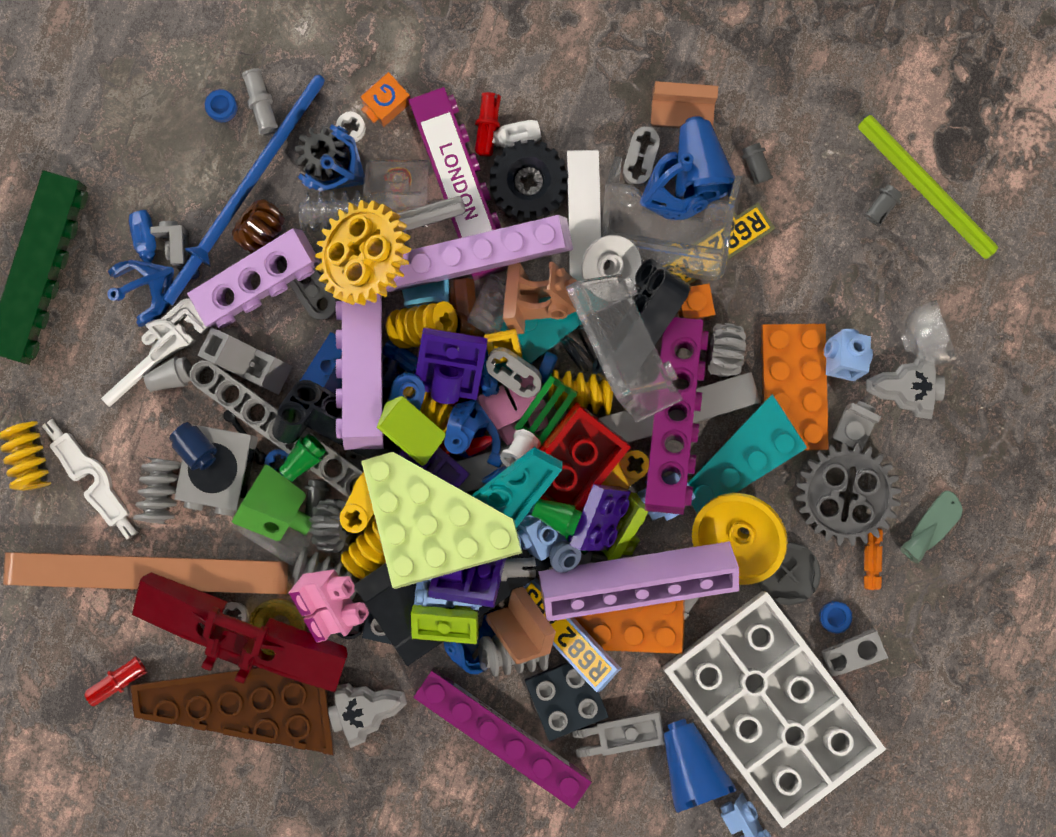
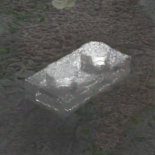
[467,273,506,334]

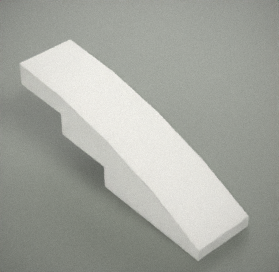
[567,150,601,282]

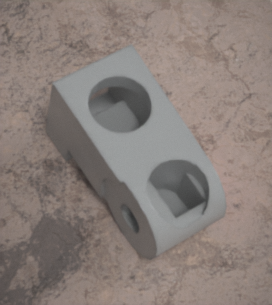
[821,628,888,676]

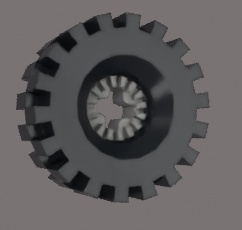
[489,140,569,223]

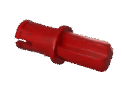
[475,92,501,157]
[84,656,147,707]

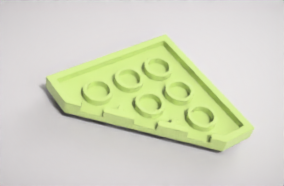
[361,452,523,589]

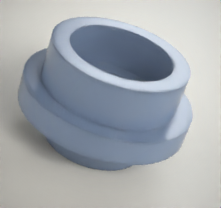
[549,541,581,573]

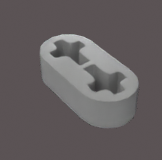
[622,126,660,187]
[486,347,542,398]

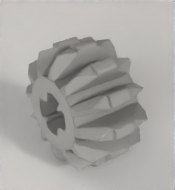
[706,323,746,377]

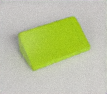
[376,396,446,466]

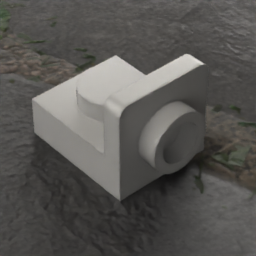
[150,221,189,268]
[831,401,881,452]

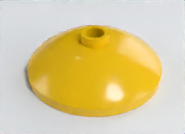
[692,493,788,585]

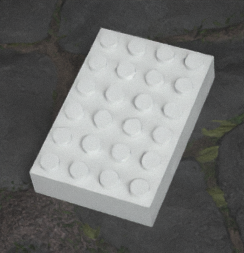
[661,591,886,828]

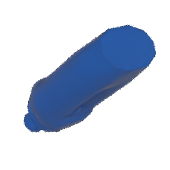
[128,210,156,263]

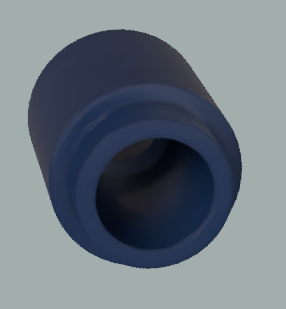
[169,422,217,470]

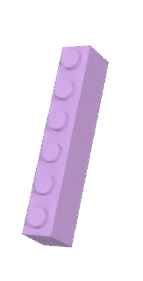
[386,215,573,292]
[336,274,384,450]
[538,541,739,621]

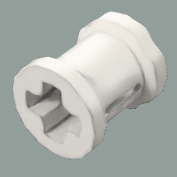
[500,429,541,467]

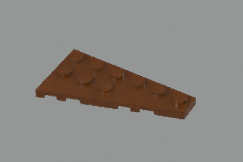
[130,667,335,756]

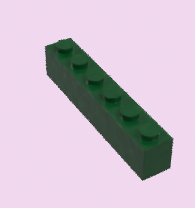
[0,170,88,365]

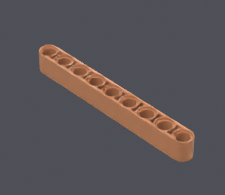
[3,552,288,594]

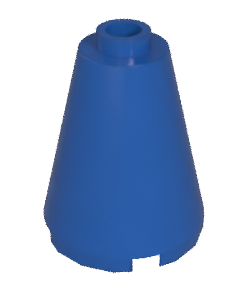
[675,116,738,207]
[663,719,736,813]

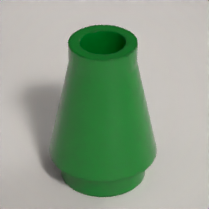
[279,434,326,482]
[531,498,582,536]

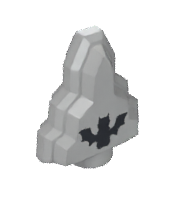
[866,356,945,419]
[328,683,407,748]

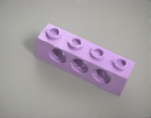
[187,228,321,329]

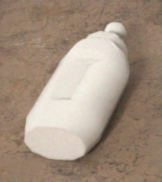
[492,120,541,148]

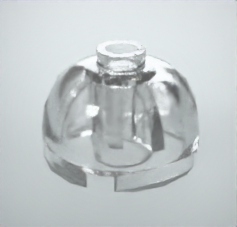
[901,300,957,365]

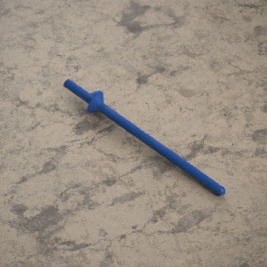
[162,75,325,306]

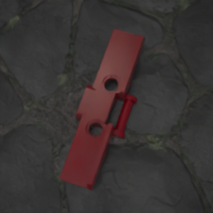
[132,572,348,692]

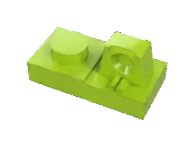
[603,492,649,560]
[411,605,478,644]

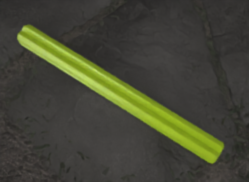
[858,115,998,259]

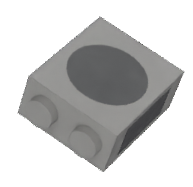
[174,424,258,516]

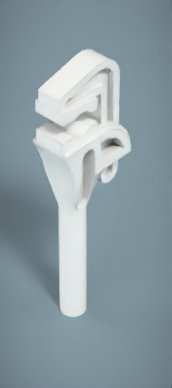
[101,298,210,407]

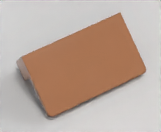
[651,81,718,128]
[486,587,556,664]

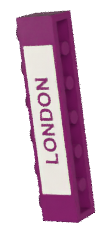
[408,87,508,281]
[413,667,592,809]

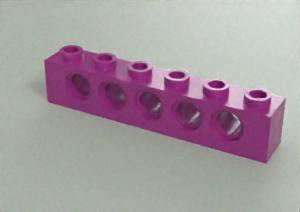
[645,317,709,515]

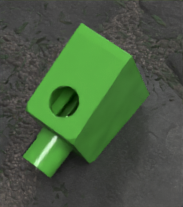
[231,464,312,541]

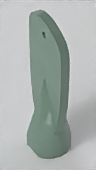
[900,491,963,564]

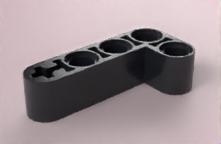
[592,259,690,389]
[272,380,402,459]

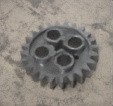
[796,442,901,546]

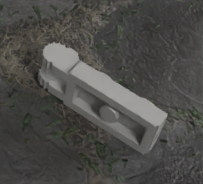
[572,711,665,758]

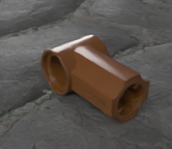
[449,278,486,338]

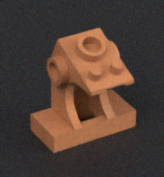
[503,262,581,334]

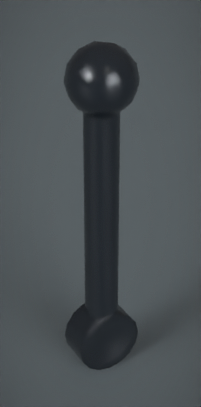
[223,410,267,465]

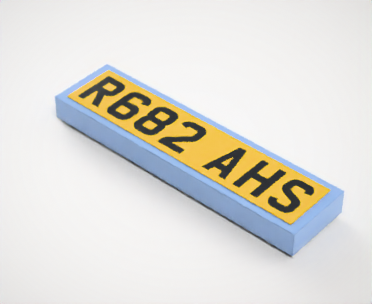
[523,578,622,692]

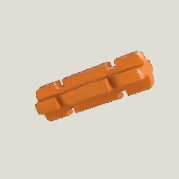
[864,528,883,590]

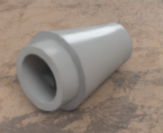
[144,356,192,392]

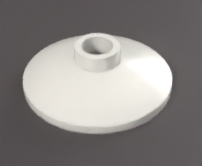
[581,235,641,299]

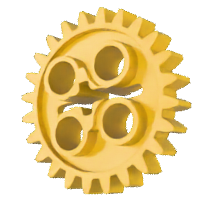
[315,200,411,306]

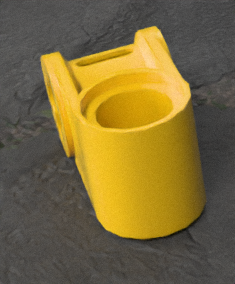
[601,450,649,490]
[340,471,375,533]

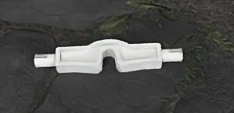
[42,419,138,540]

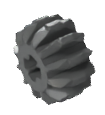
[294,125,349,180]
[309,499,355,553]

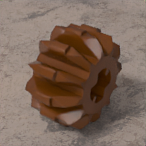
[232,199,285,253]

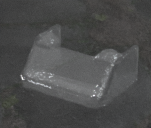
[601,156,742,281]
[566,273,684,422]

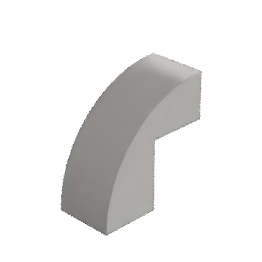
[198,327,293,395]

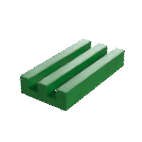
[514,374,578,445]

